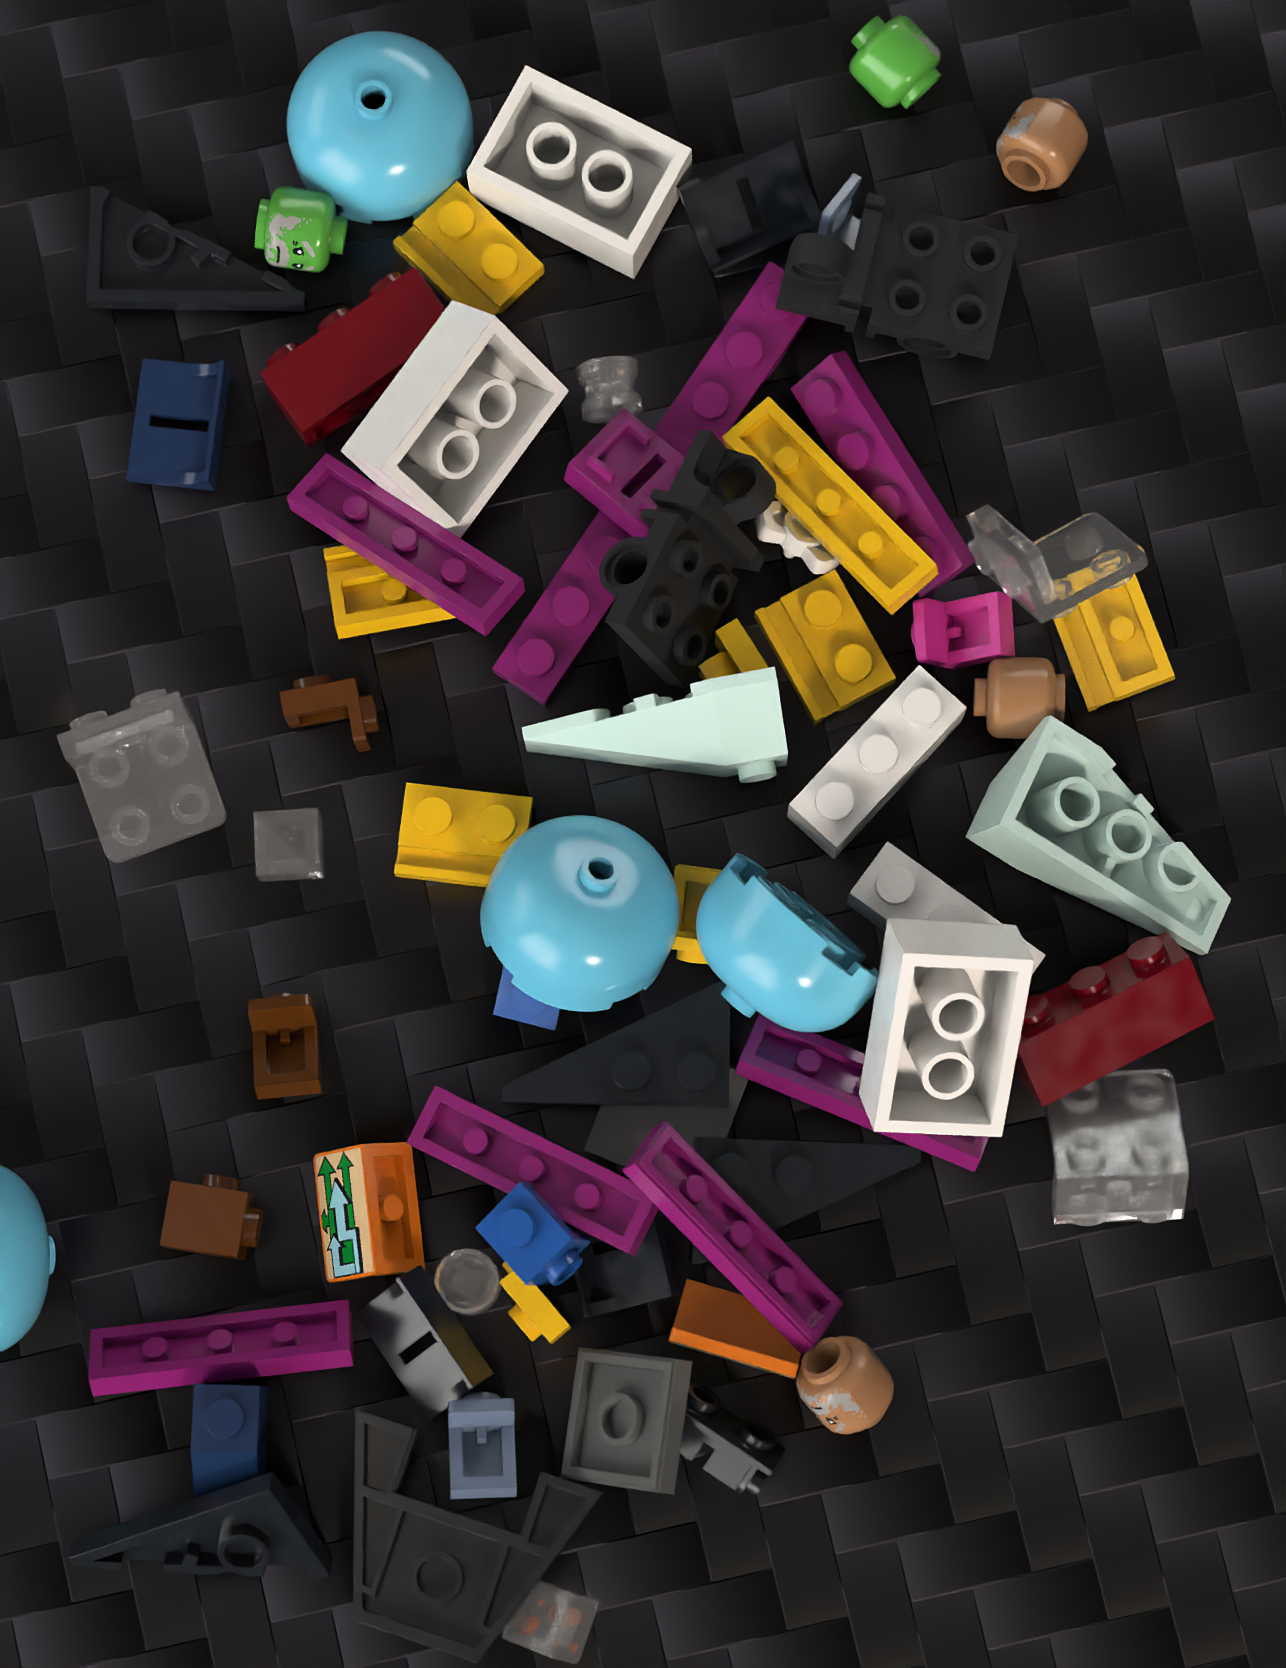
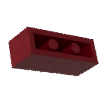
[260,266,445,448]
[1015,931,1215,1107]

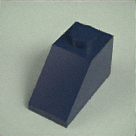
[191,1384,269,1498]

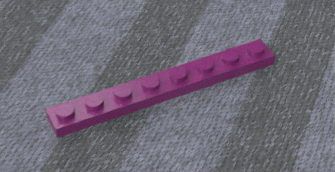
[492,261,810,707]

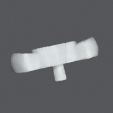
[754,501,840,574]

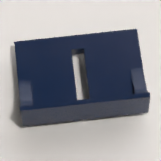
[126,358,231,491]

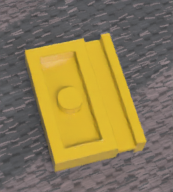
[393,181,545,316]
[323,545,456,639]
[1043,559,1175,712]
[754,569,896,725]
[394,782,533,888]

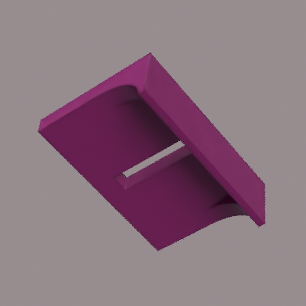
[563,408,685,538]

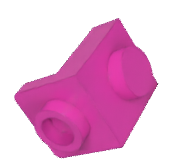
[911,591,1015,670]

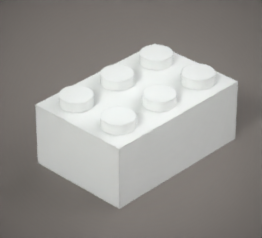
[466,65,692,279]
[341,300,569,538]
[859,918,1034,1137]

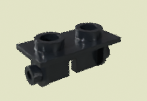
[680,1382,785,1496]

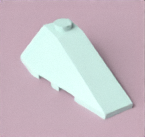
[522,667,788,783]
[966,715,1231,955]

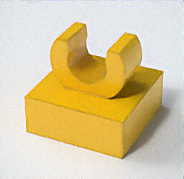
[698,618,769,681]

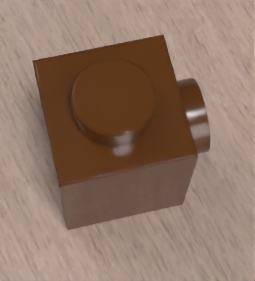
[160,1173,263,1260]

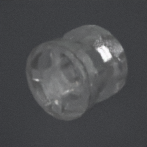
[576,356,643,423]
[434,1248,501,1316]

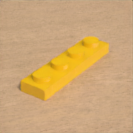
[722,396,939,615]

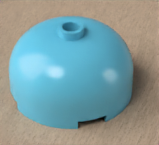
[287,31,474,224]
[480,815,680,1012]
[696,853,879,1032]
[0,1165,56,1352]

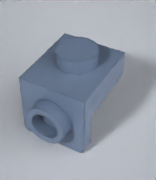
[448,1392,517,1499]

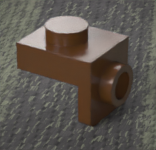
[280,675,380,752]
[248,993,322,1100]

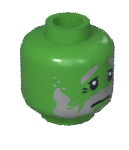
[849,15,942,109]
[255,186,347,273]

